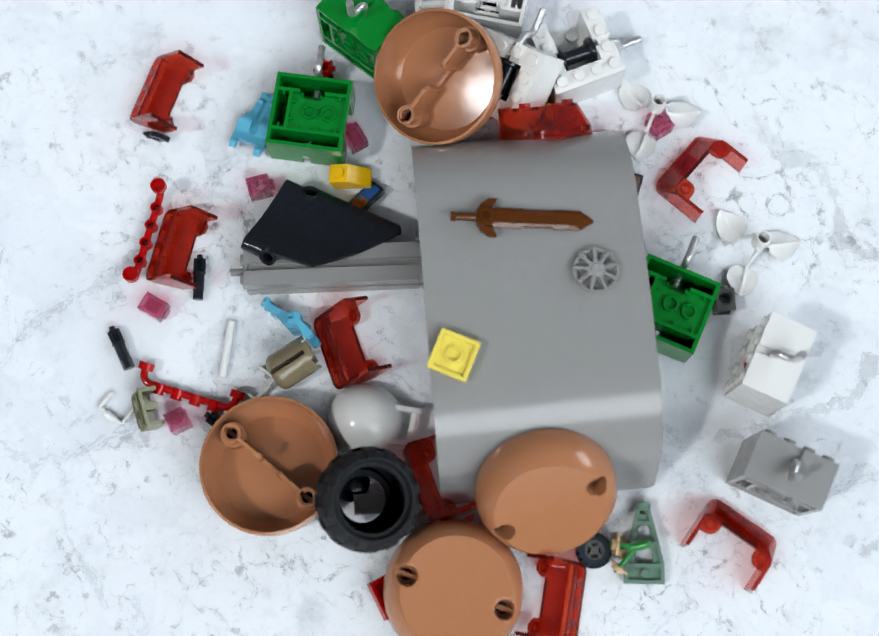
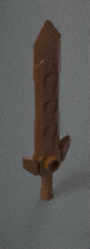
[450,198,593,238]

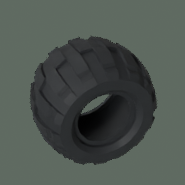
[314,446,420,553]

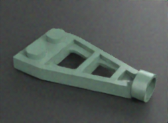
[623,503,665,584]

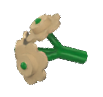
[610,532,651,575]

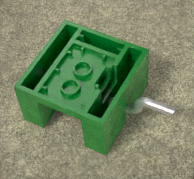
[316,0,404,79]
[265,45,355,166]
[646,235,721,363]

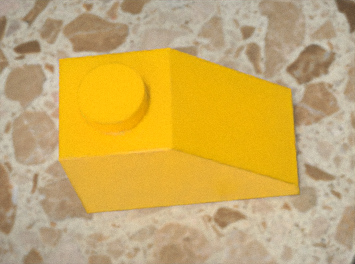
[329,164,372,190]

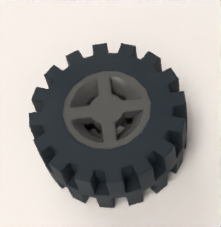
[575,533,612,569]

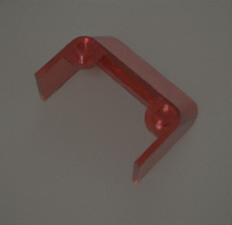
[130,50,204,133]
[498,99,592,140]
[656,137,748,223]
[146,205,218,290]
[314,296,392,389]
[402,434,477,520]
[680,499,777,592]
[515,553,586,636]

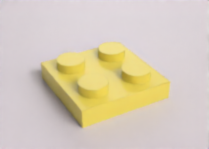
[426,328,481,383]

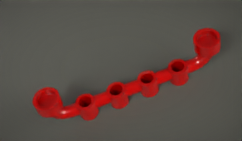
[122,178,167,283]
[138,361,246,413]

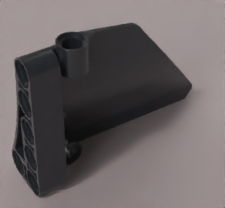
[241,179,402,267]

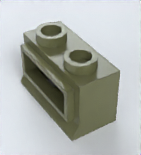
[131,386,165,432]

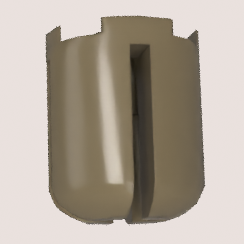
[266,335,322,389]

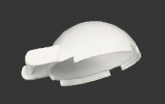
[326,383,422,453]

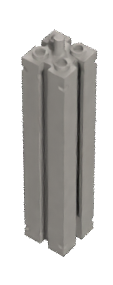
[230,242,424,295]

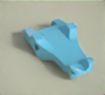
[229,92,273,157]
[261,296,321,348]

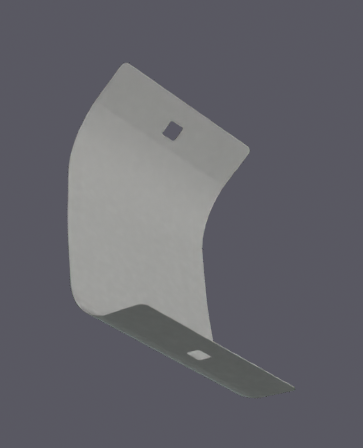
[411,130,663,505]

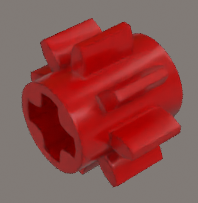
[313,59,336,79]

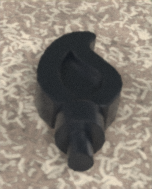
[143,131,170,143]

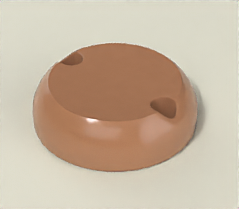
[374,8,503,145]
[199,396,339,536]
[475,429,617,555]
[383,519,524,636]

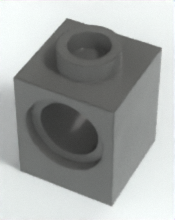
[712,285,736,315]

